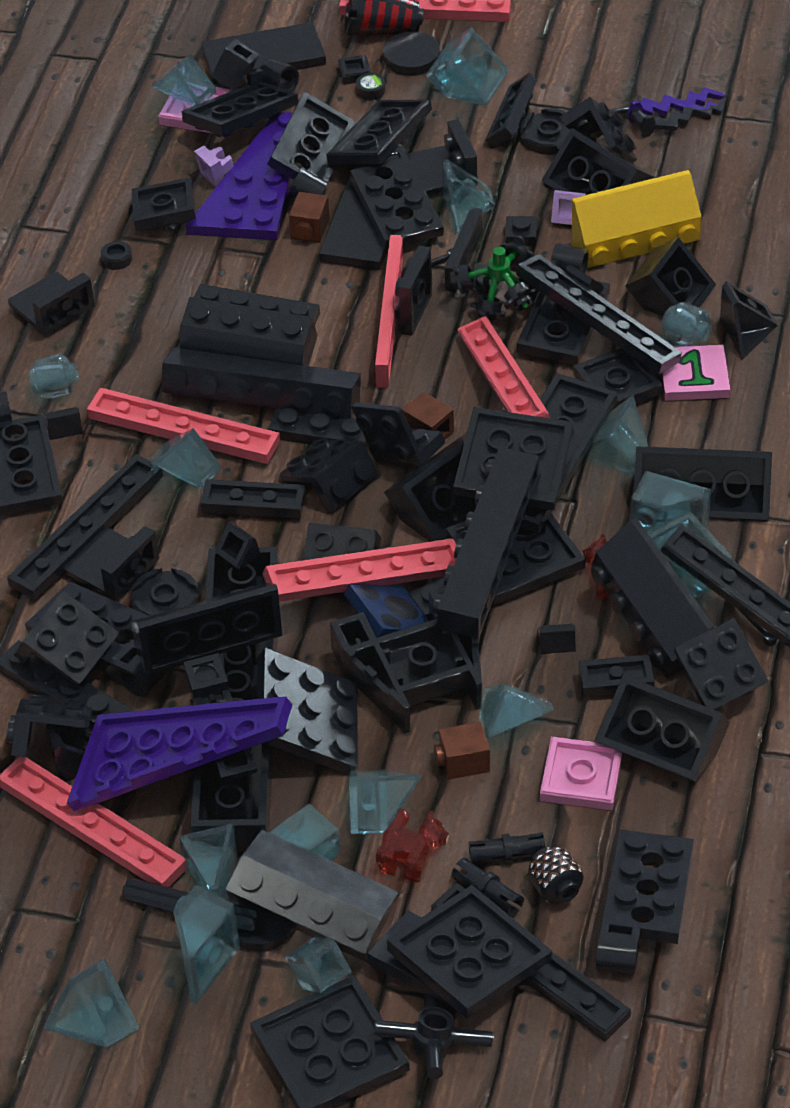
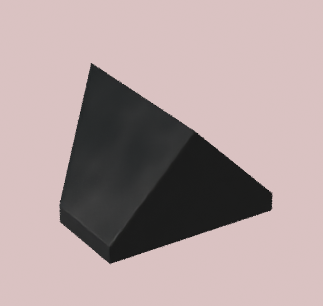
[720,281,778,360]
[45,724,91,782]

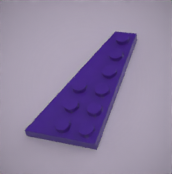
[186,112,292,240]
[67,696,293,812]

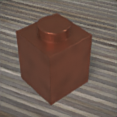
[289,192,330,243]
[402,392,454,440]
[434,721,490,780]

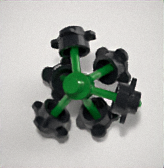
[450,236,539,320]

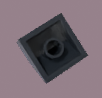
[625,237,716,324]

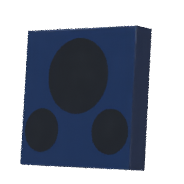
[344,584,429,638]

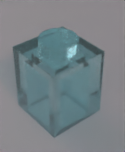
[285,936,352,993]

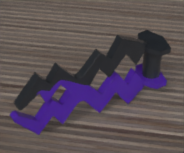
[627,87,726,138]

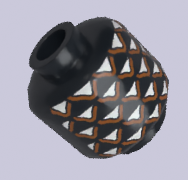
[528,847,584,903]

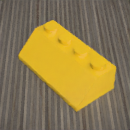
[571,170,701,268]

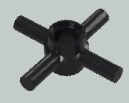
[373,993,493,1079]

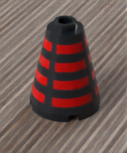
[344,0,424,36]

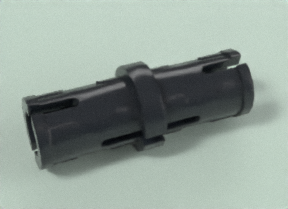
[468,832,546,865]
[451,858,524,917]

